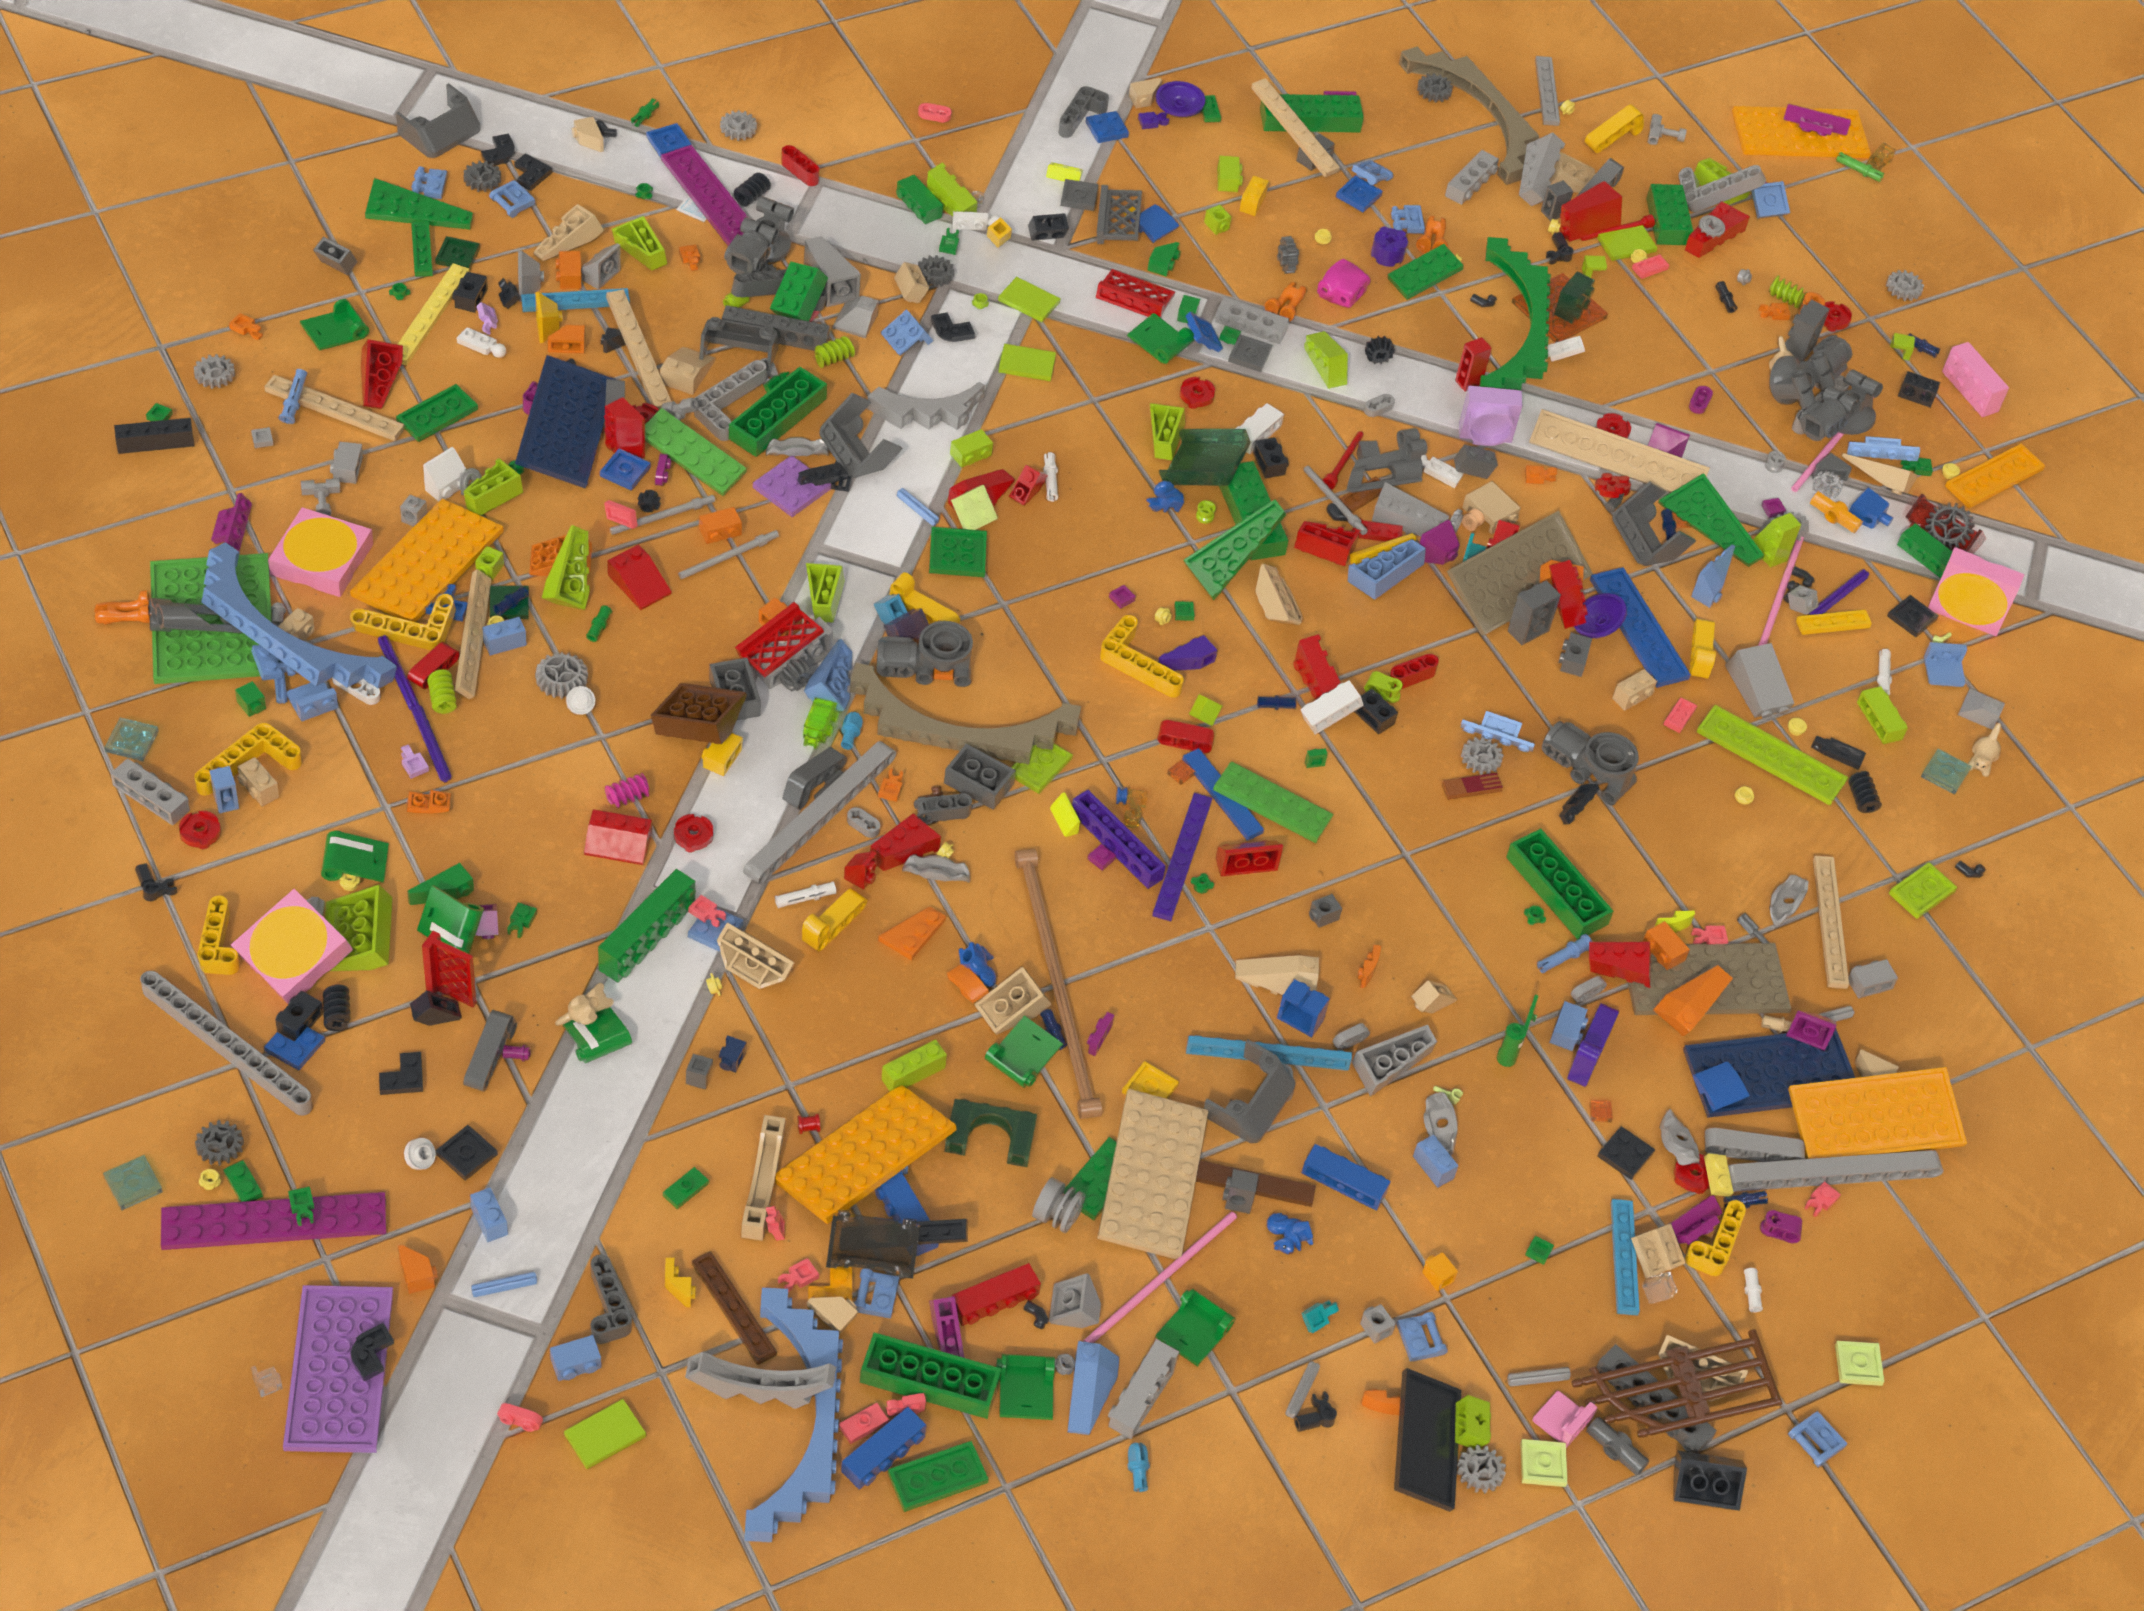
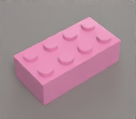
[1942,342,2009,417]

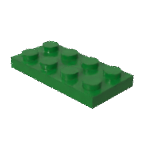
[1388,244,1463,300]
[396,384,478,442]
[1064,1137,1116,1220]
[888,1441,989,1512]

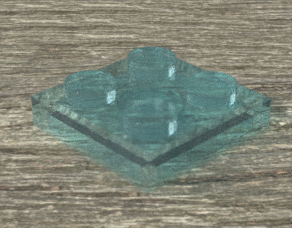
[104,717,159,761]
[1921,749,1972,795]
[103,1155,163,1211]

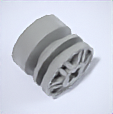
[1032,1177,1085,1234]

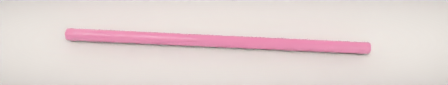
[1791,397,1874,492]
[1758,536,1804,646]
[1083,1212,1237,1343]

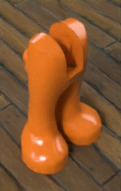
[1416,216,1448,254]
[1264,282,1307,322]
[94,590,150,625]

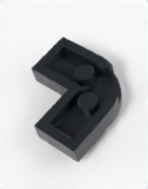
[481,133,515,166]
[931,312,975,342]
[350,1323,394,1382]

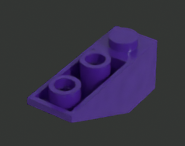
[1158,635,1217,671]

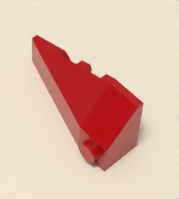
[361,339,403,409]
[948,469,1015,509]

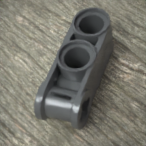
[914,793,972,823]

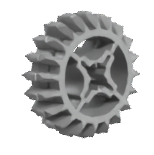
[535,652,588,700]

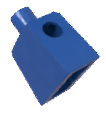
[1849,487,1894,529]

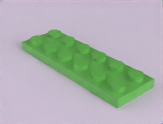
[645,408,747,496]
[1213,761,1334,843]

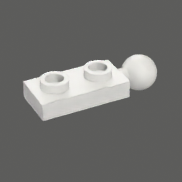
[952,211,1000,230]
[457,327,506,358]
[1545,336,1585,361]
[1421,455,1464,488]

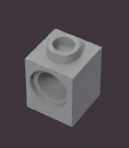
[400,495,427,527]
[1788,585,1819,615]
[1360,1304,1396,1344]

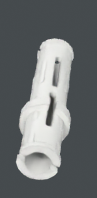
[1043,452,1058,502]
[1877,649,1892,695]
[775,881,836,909]

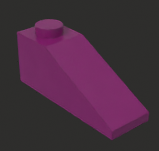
[929,1296,965,1358]

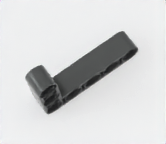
[731,269,827,311]

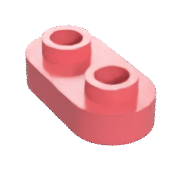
[918,103,952,123]
[497,1403,543,1432]

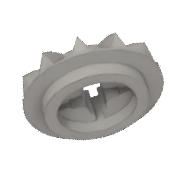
[1699,215,1725,238]
[457,468,482,495]
[1450,509,1464,534]

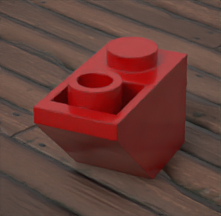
[1009,465,1048,506]
[844,851,877,890]

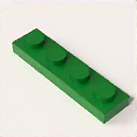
[411,222,433,277]

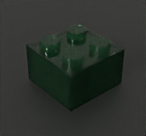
[1554,271,1595,324]

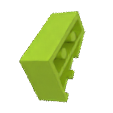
[1694,158,1751,205]
[927,162,978,217]
[612,216,667,271]
[1304,331,1348,389]
[1150,403,1185,460]
[463,458,523,516]
[1753,513,1801,568]
[806,563,845,623]

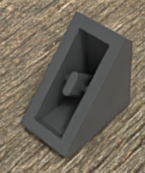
[1812,453,1852,481]

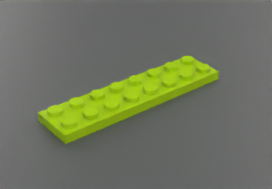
[1697,705,1848,805]

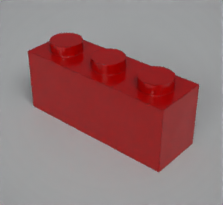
[1455,337,1492,392]

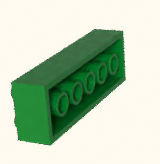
[1260,94,1364,133]
[728,366,827,457]
[1217,461,1289,561]
[1506,828,1614,940]
[598,869,696,983]
[859,1332,1001,1419]

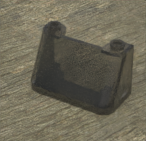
[826,1209,920,1279]

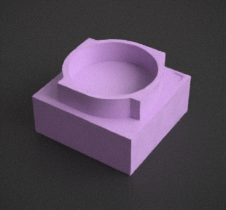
[1459,386,1522,446]

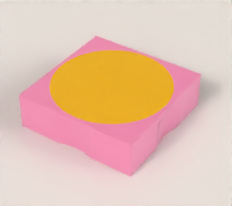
[268,507,373,597]
[1928,547,2025,636]
[231,889,353,1004]

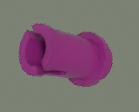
[503,1045,531,1062]

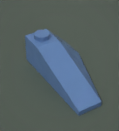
[1691,545,1735,608]
[804,639,853,711]
[1067,1341,1119,1435]

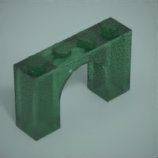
[944,1099,1037,1167]

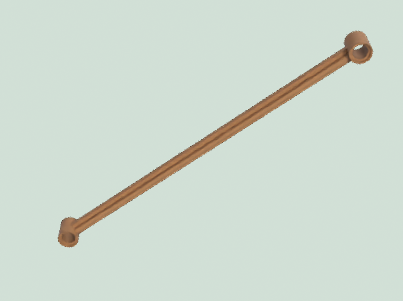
[1015,849,1102,1119]

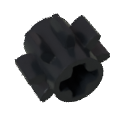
[638,490,661,513]

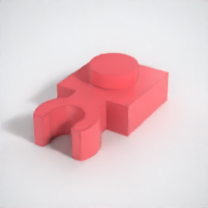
[688,895,726,927]
[1691,926,1728,944]
[1804,1181,1841,1217]
[766,1206,785,1241]
[778,1258,819,1292]
[886,1393,926,1416]

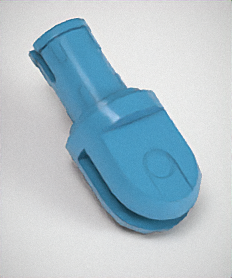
[841,712,863,750]
[1127,1442,1150,1492]

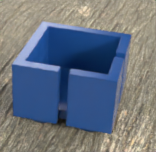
[1277,979,1330,1038]

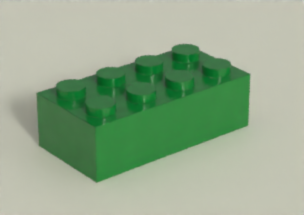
[1646,184,1693,245]

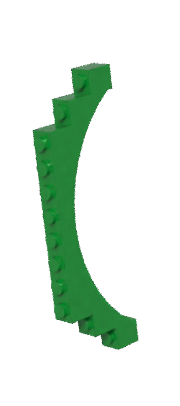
[1479,237,1551,390]

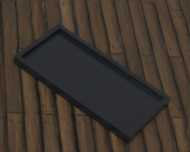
[1394,1368,1462,1512]

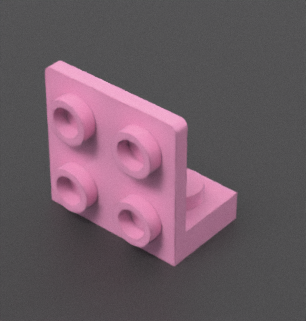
[1532,1391,1597,1448]

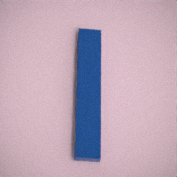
[1182,748,1264,841]

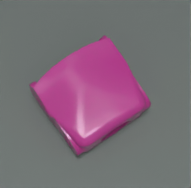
[1317,259,1370,308]

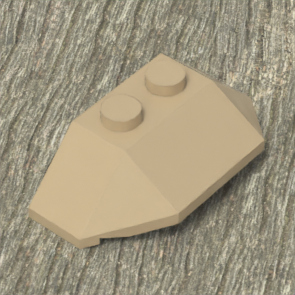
[1255,564,1303,625]
[717,923,795,989]
[1658,1335,1748,1401]

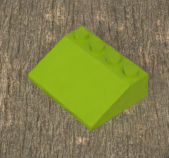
[325,885,392,971]

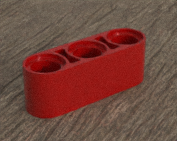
[781,145,820,186]
[407,642,460,690]
[1389,654,1439,689]
[1157,720,1215,753]

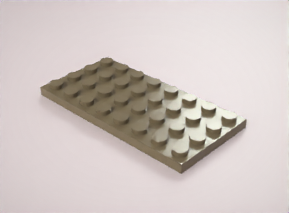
[1447,511,1593,636]
[1627,943,1791,1015]

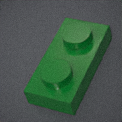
[223,1160,263,1202]

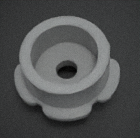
[1737,269,1752,285]
[1055,1354,1075,1375]

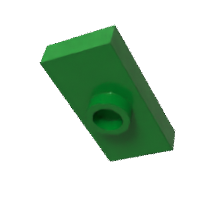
[1201,95,1221,122]
[663,1167,709,1209]

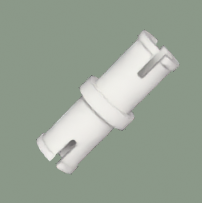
[1744,1268,1763,1313]

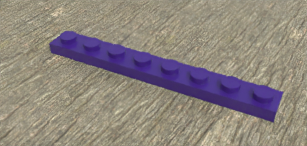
[1152,793,1213,921]

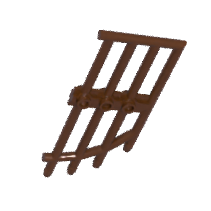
[1571,1329,1783,1438]

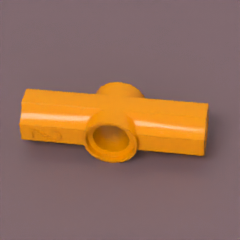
[1810,491,1863,533]

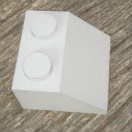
[423,447,468,502]

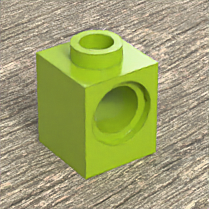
[1204,204,1231,235]
[475,546,504,580]

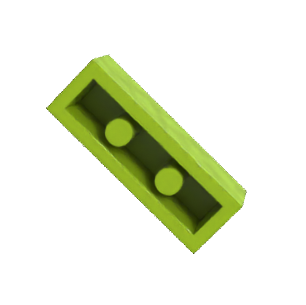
[1857,686,1908,744]
[881,1040,947,1091]

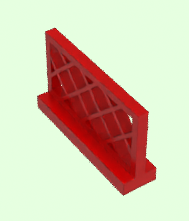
[1096,269,1175,318]
[735,602,824,678]
[422,930,476,1008]

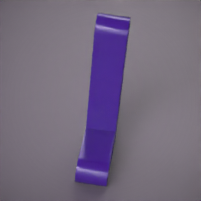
[1567,1003,1619,1087]

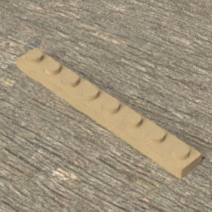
[1251,78,1340,177]
[606,290,671,410]
[265,375,404,441]
[455,569,491,699]
[1813,856,1849,989]

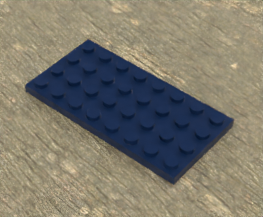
[514,355,616,488]
[1683,1028,1855,1118]

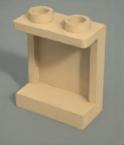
[1462,481,1521,534]

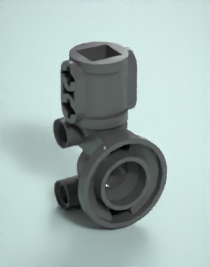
[724,196,794,274]
[1770,335,1853,408]
[1799,369,1883,441]
[876,621,973,687]
[1542,721,1639,805]

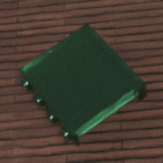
[1159,429,1251,486]

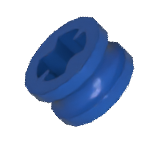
[1116,787,1127,805]

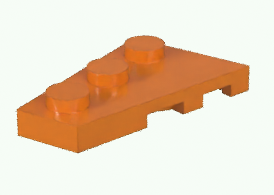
[878,906,946,960]

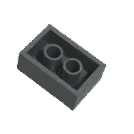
[1785,299,1830,361]
[1508,580,1561,646]
[709,658,761,720]
[944,744,1016,810]

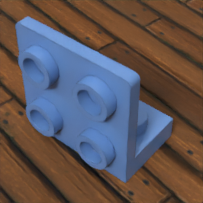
[881,309,934,356]

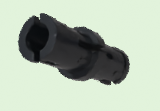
[1715,281,1738,313]

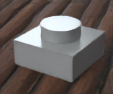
[251,427,273,448]

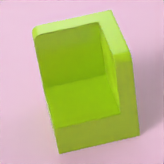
[1582,255,1607,280]
[1890,333,1915,360]
[1189,694,1222,726]

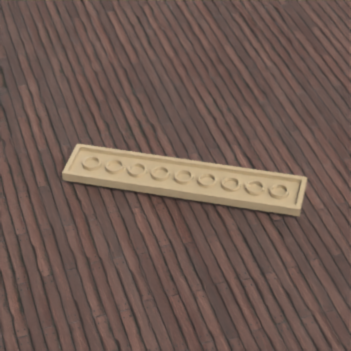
[1529,409,1710,493]

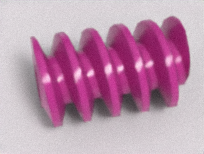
[605,773,649,808]

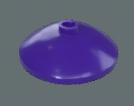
[1156,81,1205,117]
[1574,593,1627,638]

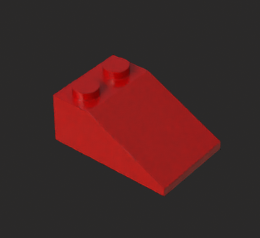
[607,544,672,610]

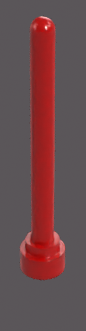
[1580,214,1655,241]
[1322,431,1364,490]

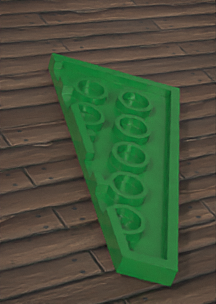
[365,178,473,230]
[1658,473,1764,567]
[1184,499,1286,601]

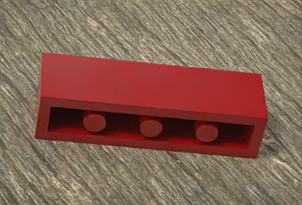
[951,1263,1041,1326]

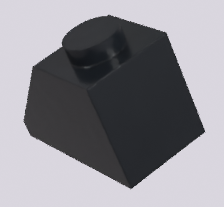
[410,990,462,1026]

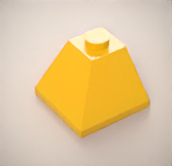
[535,292,562,343]

